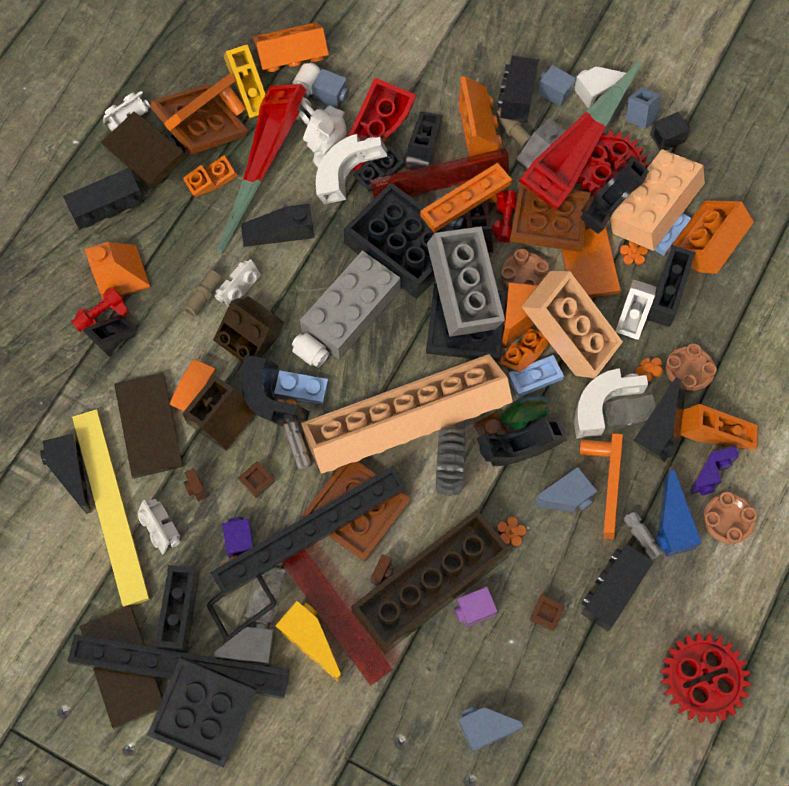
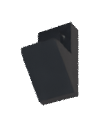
[83,315,137,357]

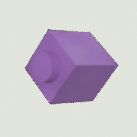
[454,587,498,628]

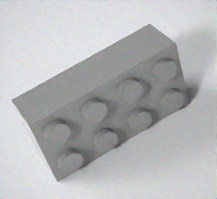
[427,227,505,337]
[300,251,400,360]

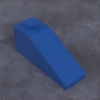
[657,470,702,557]

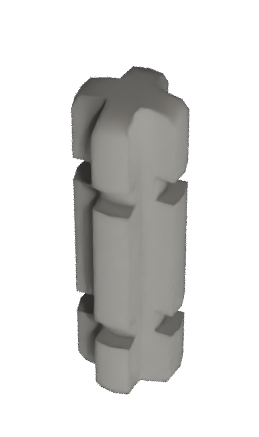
[284,422,311,470]
[623,512,662,560]

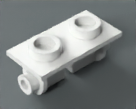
[103,91,150,131]
[215,259,261,306]
[138,499,181,555]

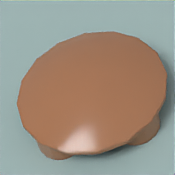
[501,249,549,287]
[666,344,717,391]
[704,492,757,544]

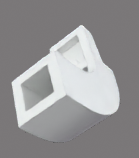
[316,134,387,205]
[574,369,648,439]

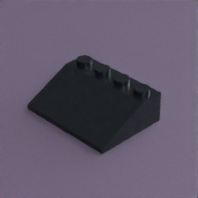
[344,183,454,299]

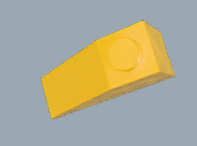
[224,44,265,118]
[276,601,342,682]

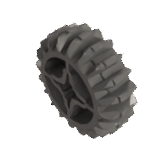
[435,426,465,496]

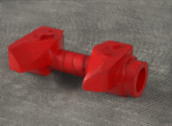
[492,190,517,243]
[71,287,129,332]

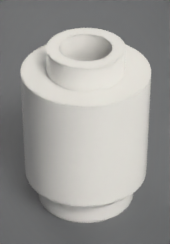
[292,63,320,98]
[292,333,329,368]

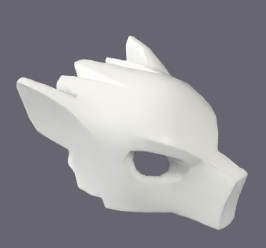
[303,105,347,167]

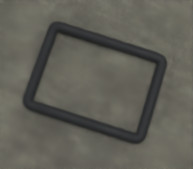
[207,576,276,640]

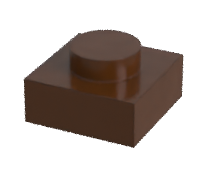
[474,412,509,436]
[238,461,275,498]
[183,468,207,502]
[371,554,394,586]
[529,595,565,632]

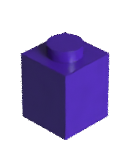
[222,517,254,560]

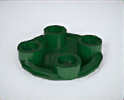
[500,396,550,429]

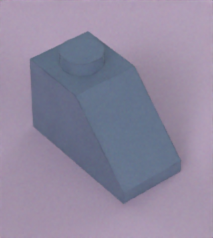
[534,467,597,513]
[458,706,523,753]

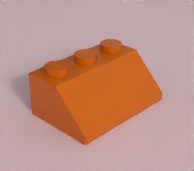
[252,22,329,72]
[458,76,502,162]
[668,201,754,274]

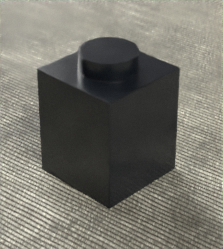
[650,112,690,151]

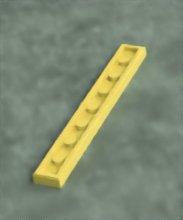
[72,409,150,608]

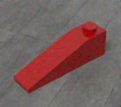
[348,78,417,172]

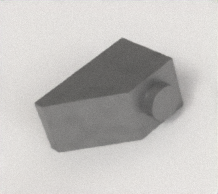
[516,118,565,170]
[214,624,275,667]

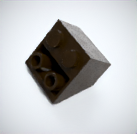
[213,295,284,362]
[182,375,256,451]

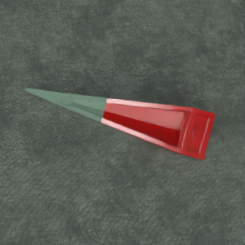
[518,61,641,210]
[217,84,307,254]

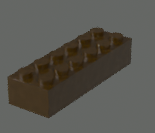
[351,510,511,655]

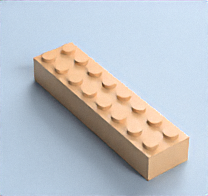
[301,354,513,474]

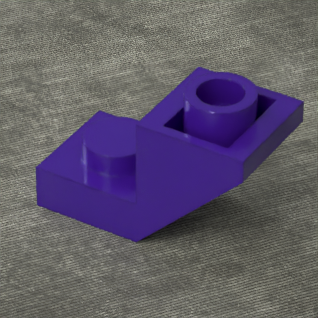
[690,446,739,495]

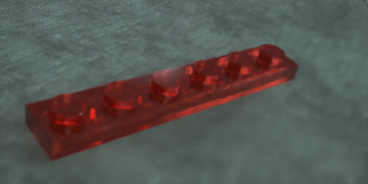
[370,148,510,199]
[282,550,392,687]

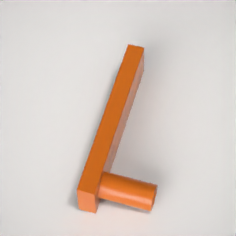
[164,73,246,131]
[420,163,512,233]
[580,433,623,540]

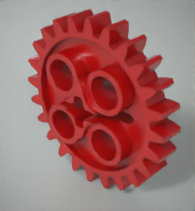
[576,130,648,195]
[660,633,751,724]

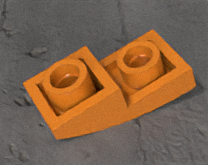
[183,155,238,197]
[499,328,549,372]
[169,359,217,411]

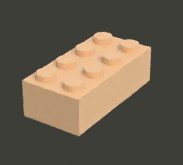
[610,150,705,251]
[522,271,623,378]

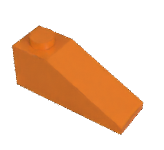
[680,404,758,450]

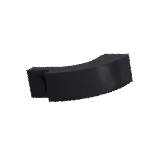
[580,155,649,234]
[241,355,310,427]
[476,417,567,467]

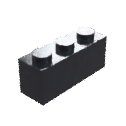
[497,55,539,122]
[63,168,144,230]
[646,245,695,327]
[581,544,654,632]
[155,565,200,653]

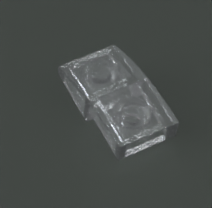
[603,394,656,428]
[245,568,287,625]

